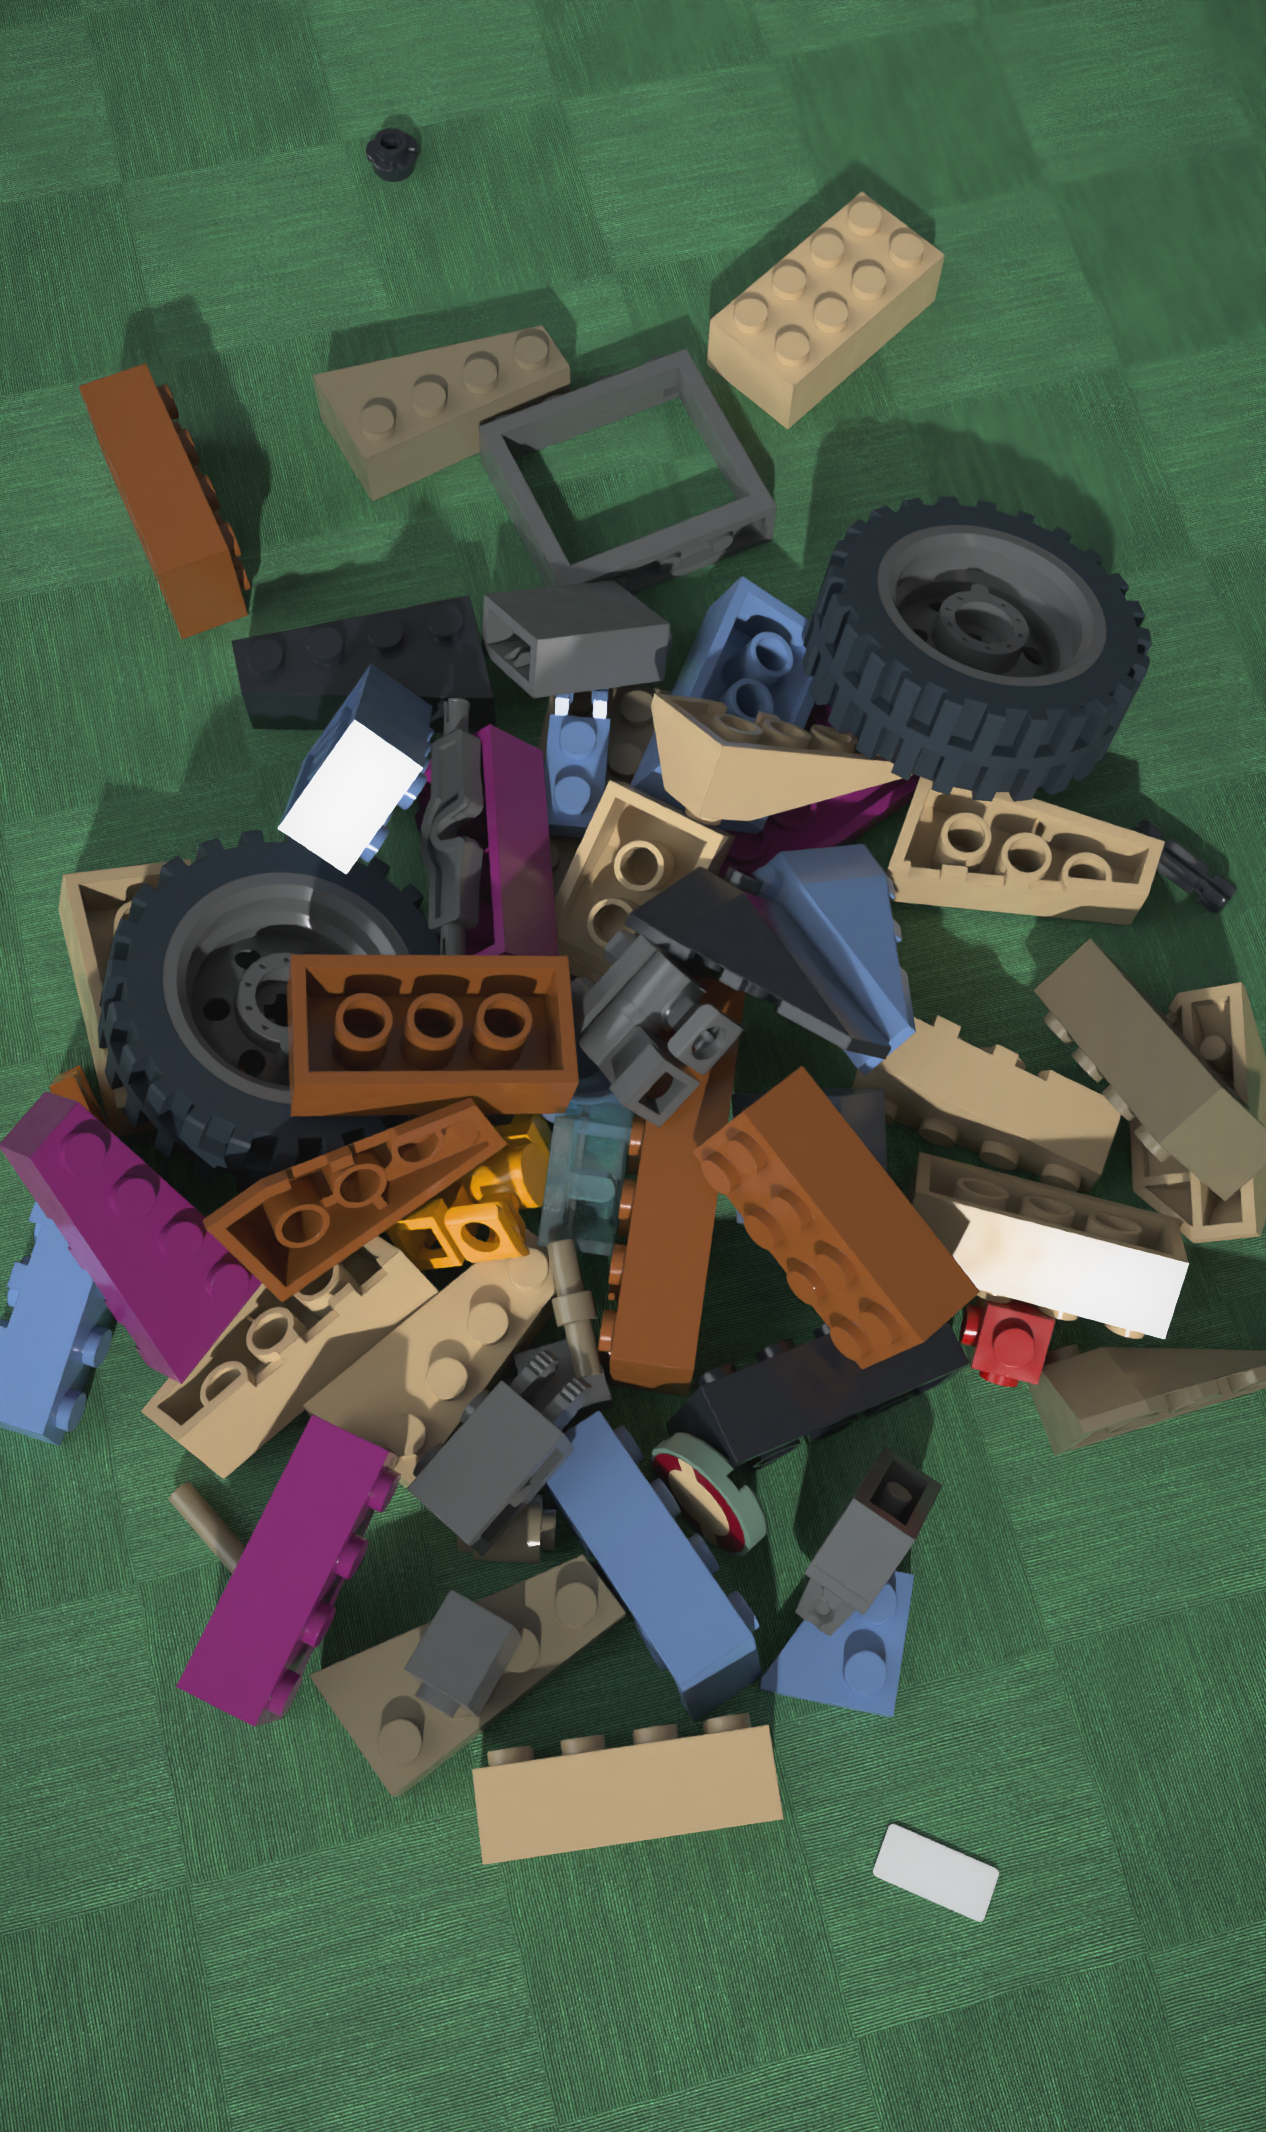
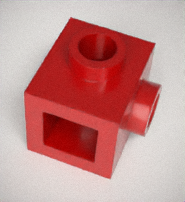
[959,1297,1055,1387]

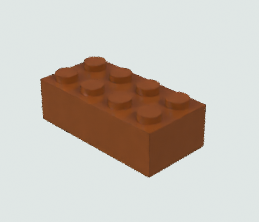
[78,363,251,639]
[287,954,579,1116]
[692,1065,980,1369]

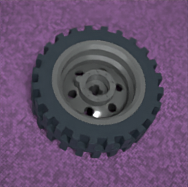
[802,496,1152,802]
[98,829,440,1192]

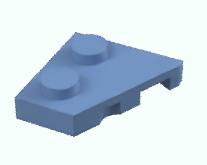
[758,1571,914,1717]

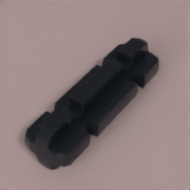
[1132,818,1238,913]

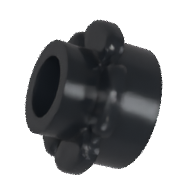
[365,128,418,182]

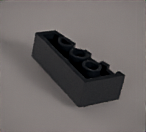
[231,595,497,733]
[665,1321,970,1477]

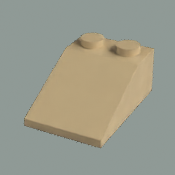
[554,780,736,983]

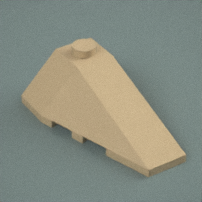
[651,693,913,826]

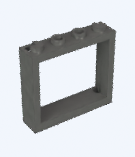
[478,349,777,595]

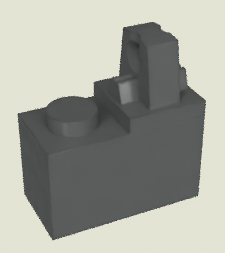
[795,1446,943,1636]

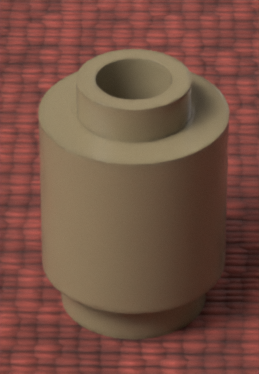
[457,1493,558,1564]

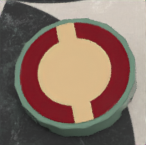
[649,1433,767,1557]

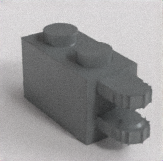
[406,1350,592,1557]

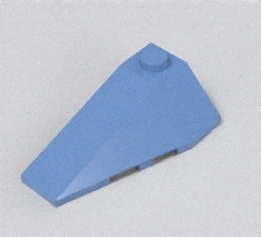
[752,844,916,1076]

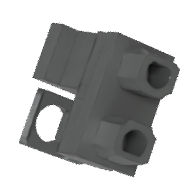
[571,929,746,1128]

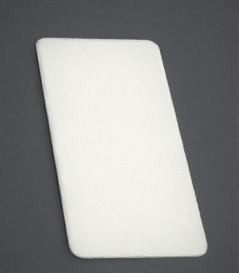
[873,1824,999,1922]

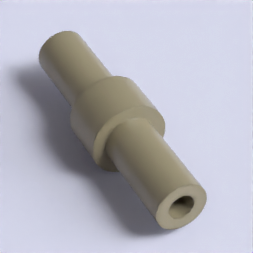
[547,1239,602,1378]

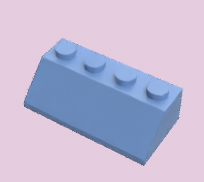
[630,576,815,834]

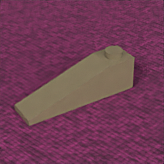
[1027,1344,1266,1456]

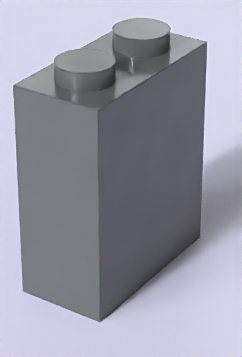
[482,580,672,698]

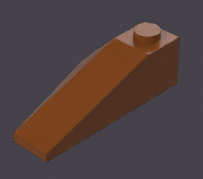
[203,1097,508,1302]

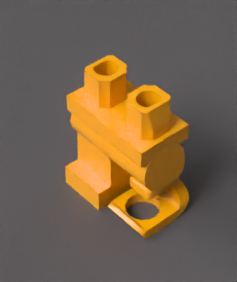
[385,1114,559,1271]

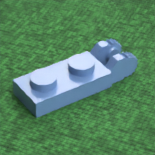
[544,688,611,838]

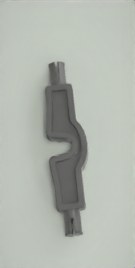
[420,698,484,955]

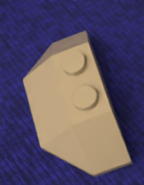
[1130,982,1266,1243]

